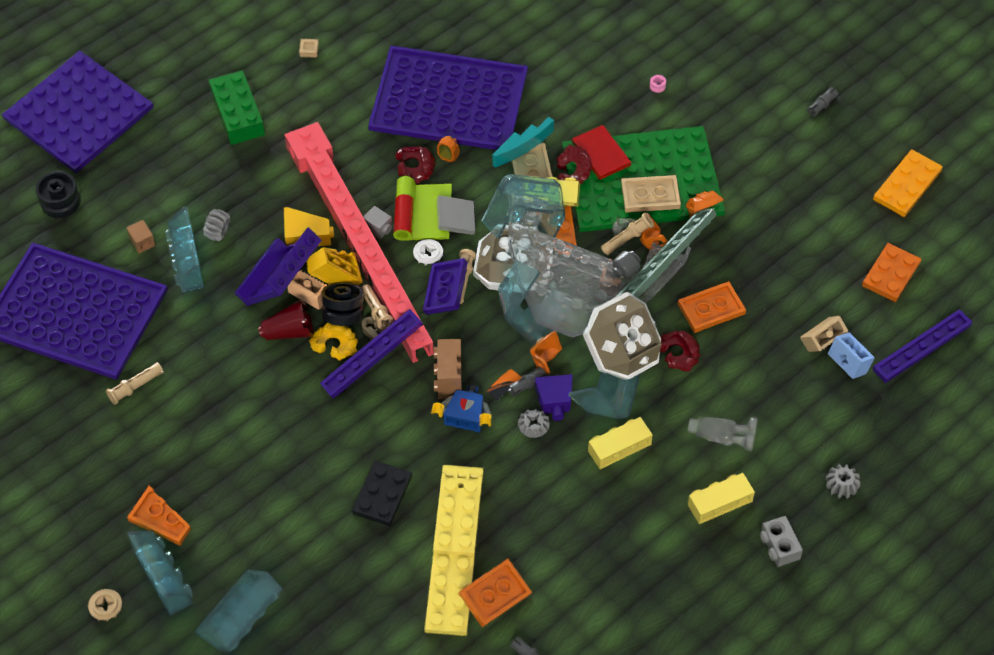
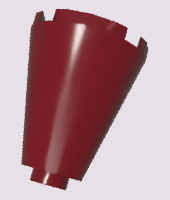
[258,300,314,340]

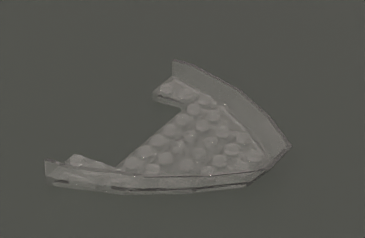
[508,180,691,338]

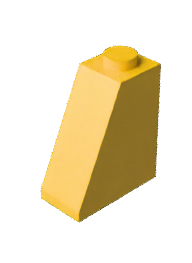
[284,207,334,246]

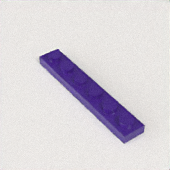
[320,309,423,399]
[873,309,973,383]

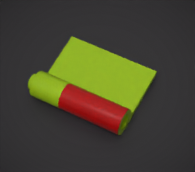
[393,176,452,241]

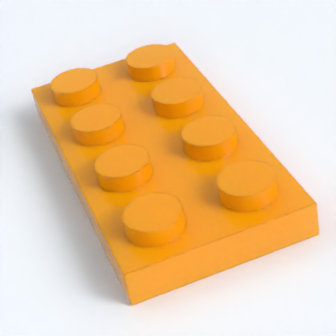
[873,149,943,217]

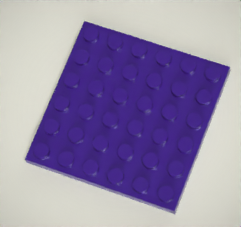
[2,51,154,173]

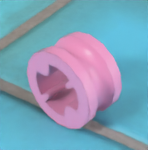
[650,75,666,93]

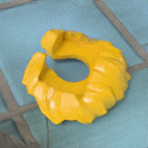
[309,323,358,361]

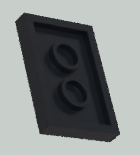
[352,460,412,526]

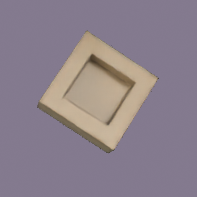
[299,39,319,57]

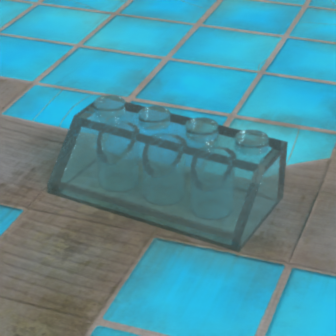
[165,207,204,292]
[127,531,193,616]
[194,570,282,652]

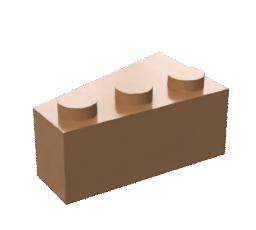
[434,339,462,399]

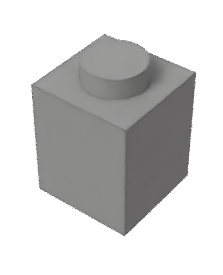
[363,206,392,239]

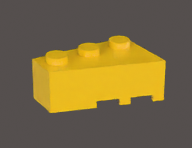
[306,247,363,285]

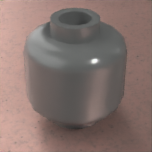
[612,251,641,279]

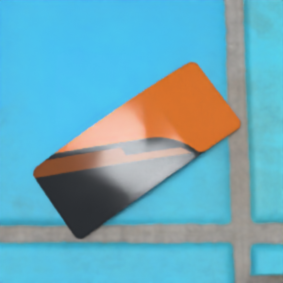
[487,369,521,400]

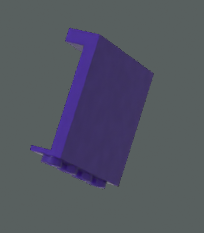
[234,227,322,306]

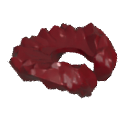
[556,145,592,185]
[395,146,436,184]
[660,330,701,371]

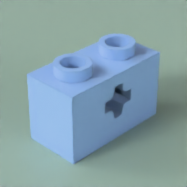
[828,332,875,379]

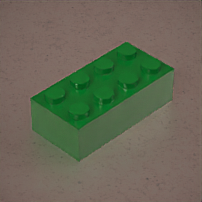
[209,70,265,145]

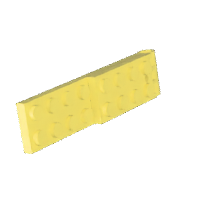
[425,465,483,636]

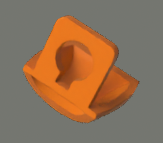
[686,190,723,218]
[640,213,668,253]
[530,331,562,375]

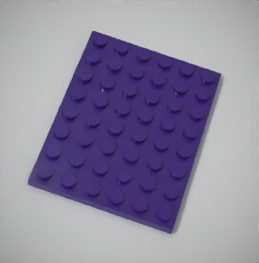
[368,45,528,150]
[0,242,168,380]

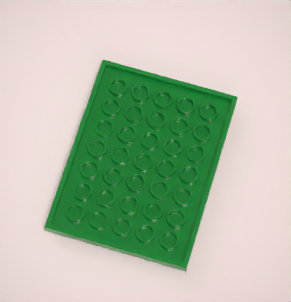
[562,126,725,232]

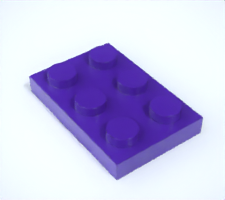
[423,258,468,315]

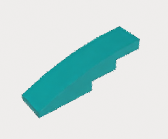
[493,117,554,168]

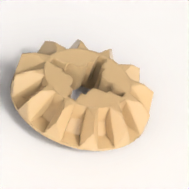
[88,589,122,621]

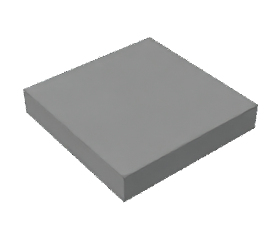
[437,196,475,235]

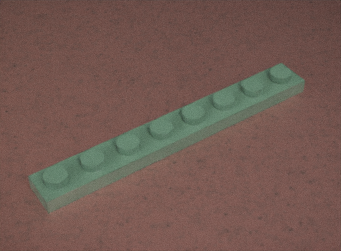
[616,209,717,298]

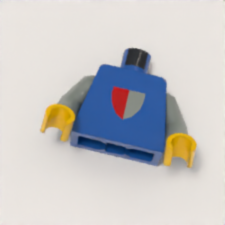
[431,384,492,432]

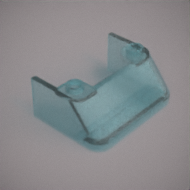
[481,174,566,243]
[498,260,573,346]
[568,372,641,420]

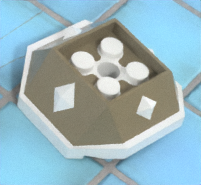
[473,224,553,294]
[583,292,662,380]

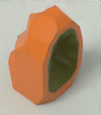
[437,136,460,162]

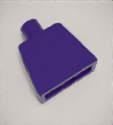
[535,374,572,421]

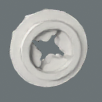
[413,239,443,266]

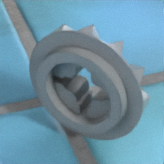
[518,408,550,438]

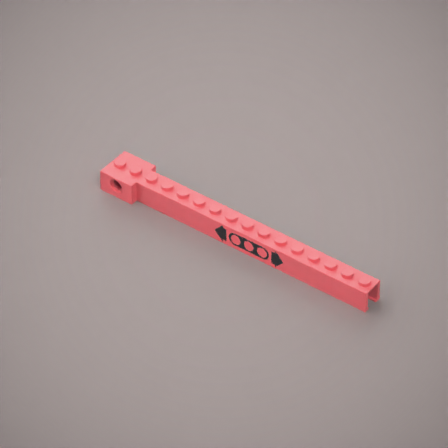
[285,122,434,363]

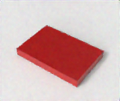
[572,125,631,180]

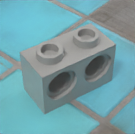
[760,516,803,567]

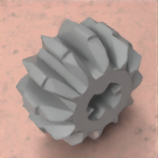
[203,209,230,241]
[826,464,861,499]

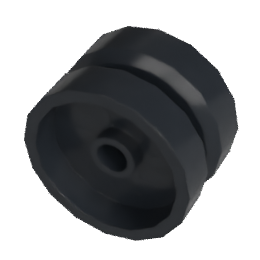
[36,171,81,218]
[321,282,364,326]

